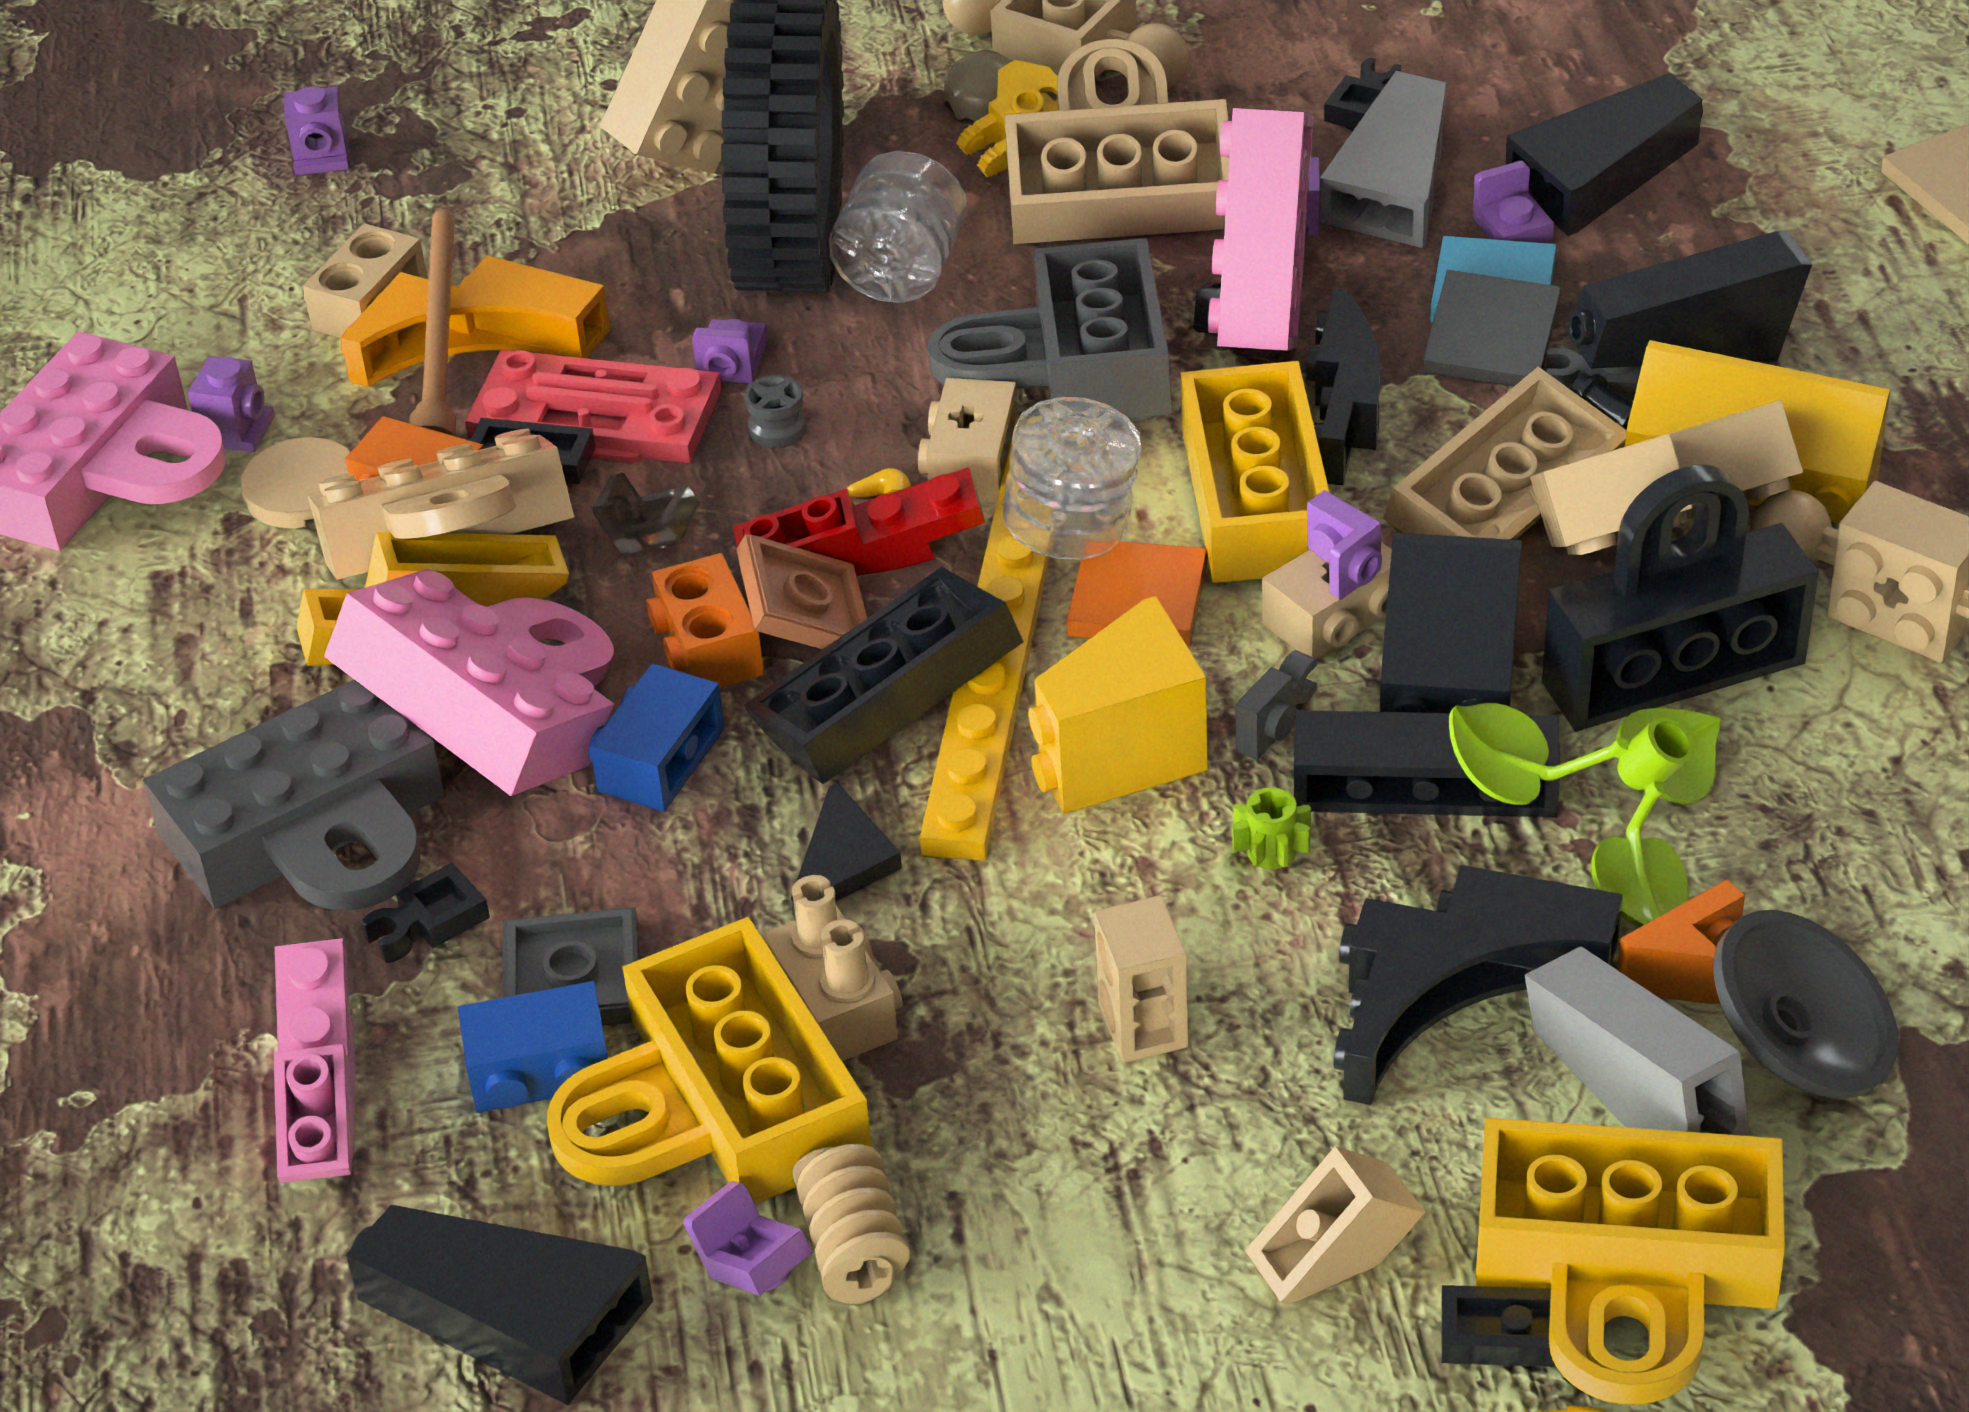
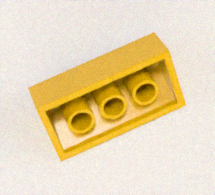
[1625,340,1891,524]

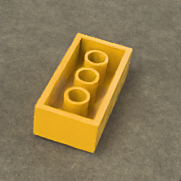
[1180,361,1329,583]

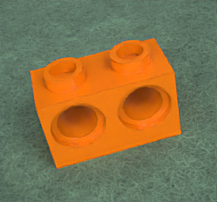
[646,553,764,688]

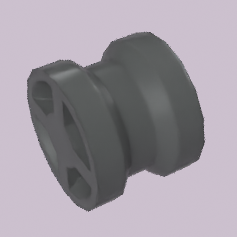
[744,375,806,448]

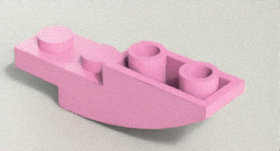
[273,938,355,1184]

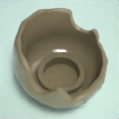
[943,50,1011,121]

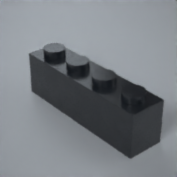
[1294,710,1560,818]

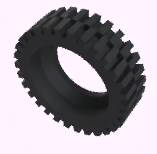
[721,0,844,293]

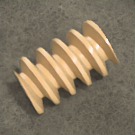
[792,1144,910,1305]

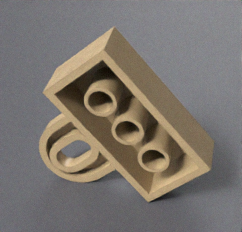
[600,0,733,174]
[1005,39,1229,244]
[307,429,575,580]

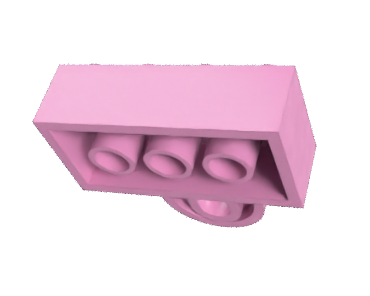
[1208,108,1314,351]
[0,331,226,551]
[324,569,614,796]

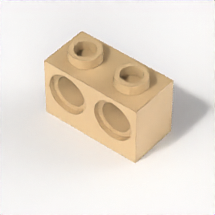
[303,223,428,338]
[1094,895,1188,1063]

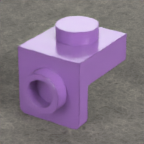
[684,1181,813,1296]

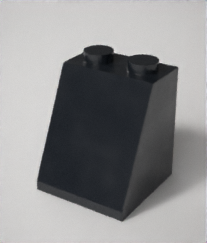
[1380,532,1522,713]

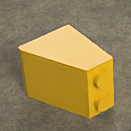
[1028,596,1208,814]

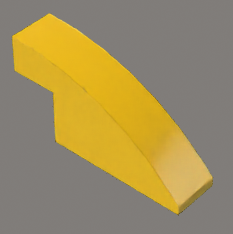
[296,532,569,666]

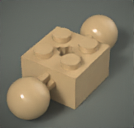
[943,0,1189,89]
[1750,481,1969,663]

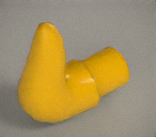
[847,468,911,498]

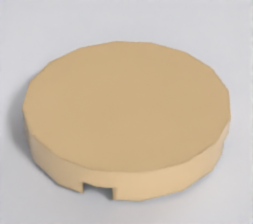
[241,437,350,529]

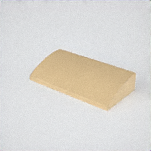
[1383,367,1626,540]

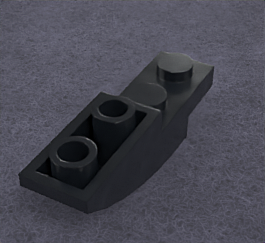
[1306,288,1380,486]

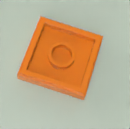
[1066,539,1207,647]

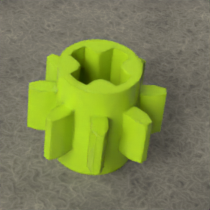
[1232,787,1311,869]

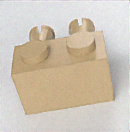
[761,875,903,1061]

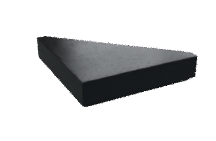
[791,782,902,918]

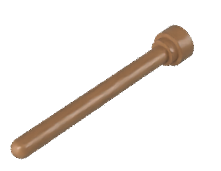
[409,208,456,436]

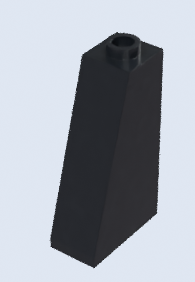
[1505,73,1703,236]
[1568,231,1812,369]
[346,1205,653,1405]

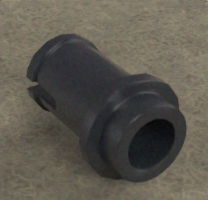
[1570,373,1633,430]

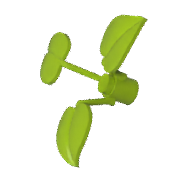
[1449,703,1721,928]

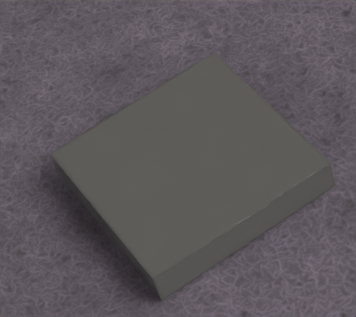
[1423,270,1561,386]
[503,907,640,1026]

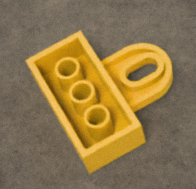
[547,916,872,1204]
[1475,1117,1785,1405]

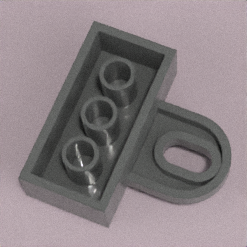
[927,238,1172,427]
[143,680,445,910]

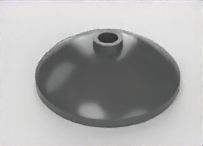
[1713,910,1899,1099]

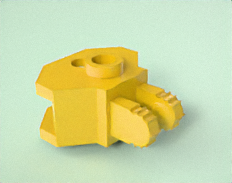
[956,60,1059,178]

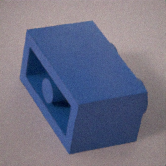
[588,663,725,812]
[457,981,608,1113]

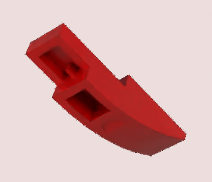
[733,467,985,576]

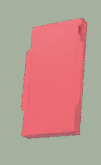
[465,350,722,464]

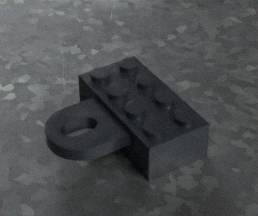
[1542,465,1819,732]

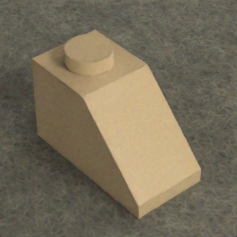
[1245,1146,1426,1305]

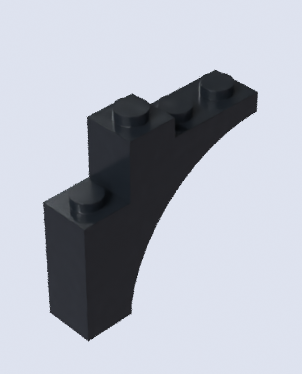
[1333,865,1623,1105]

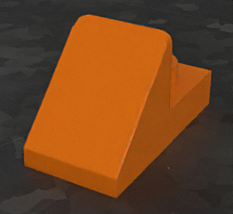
[1618,879,1745,1004]

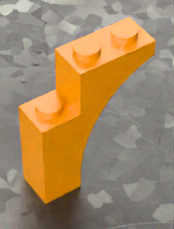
[340,255,611,387]

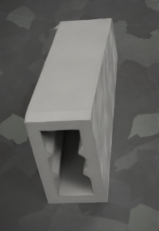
[1320,71,1447,248]
[1525,946,1750,1136]

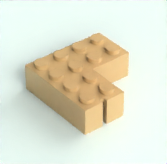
[1530,400,1803,555]

